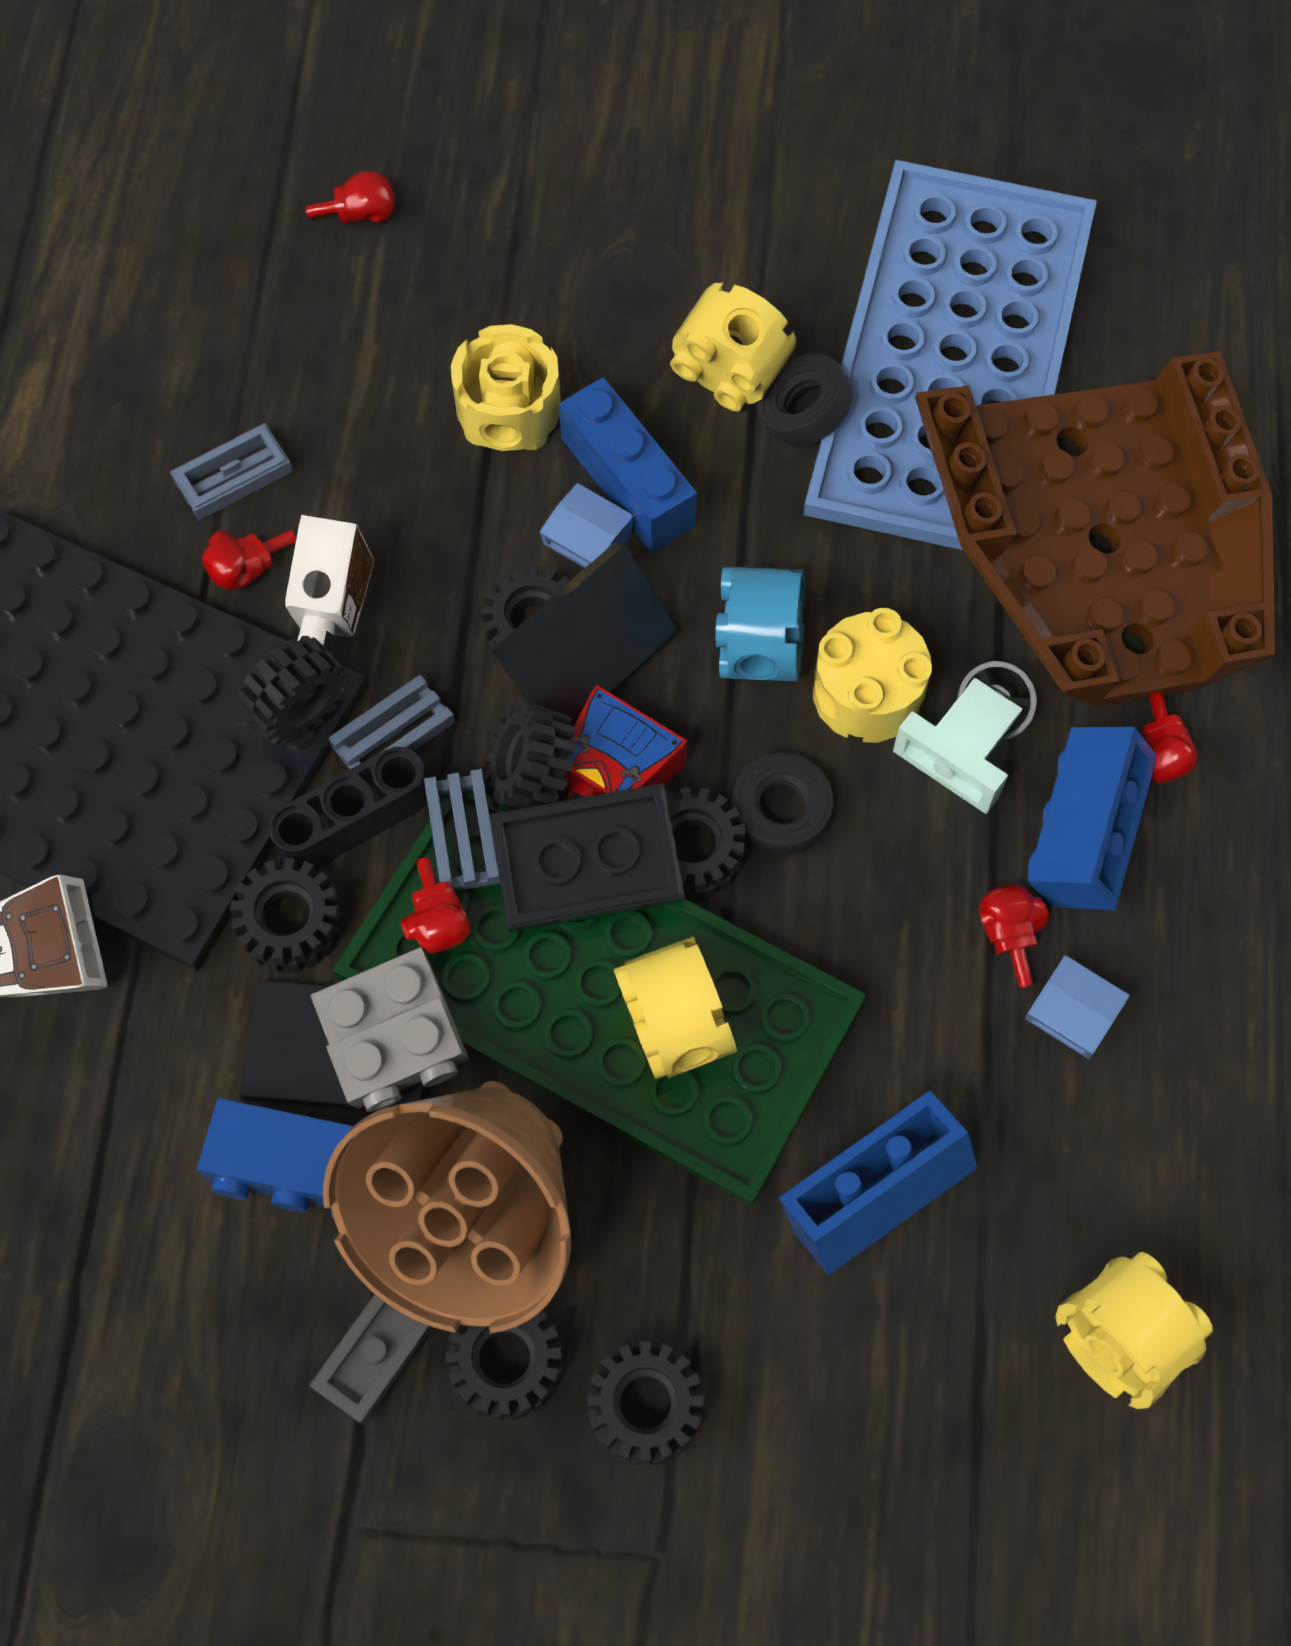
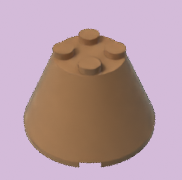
[323,1081,571,1333]

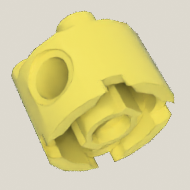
[670,283,796,411]
[451,324,561,451]
[813,608,932,743]
[613,936,737,1080]
[1055,1252,1213,1409]

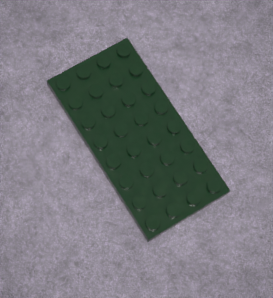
[333,790,866,1208]

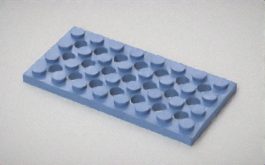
[803,160,1097,550]

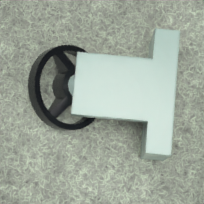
[893,660,1038,814]

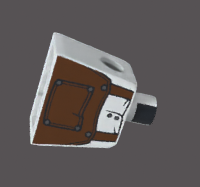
[285,515,374,652]
[0,875,108,997]

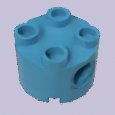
[716,567,805,682]

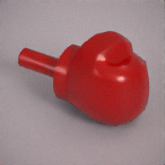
[305,172,395,224]
[202,530,296,591]
[1142,693,1198,784]
[400,857,470,954]
[979,884,1049,989]

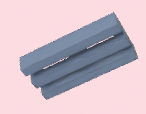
[170,423,293,521]
[328,675,455,769]
[424,769,500,891]

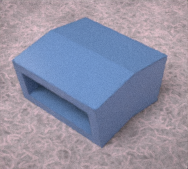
[540,483,634,568]
[1025,955,1130,1059]

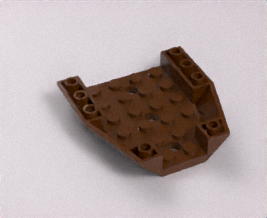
[915,351,1275,707]

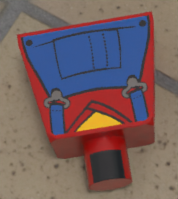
[564,685,687,801]

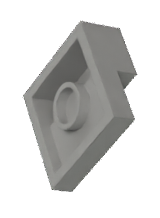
[310,947,469,1112]

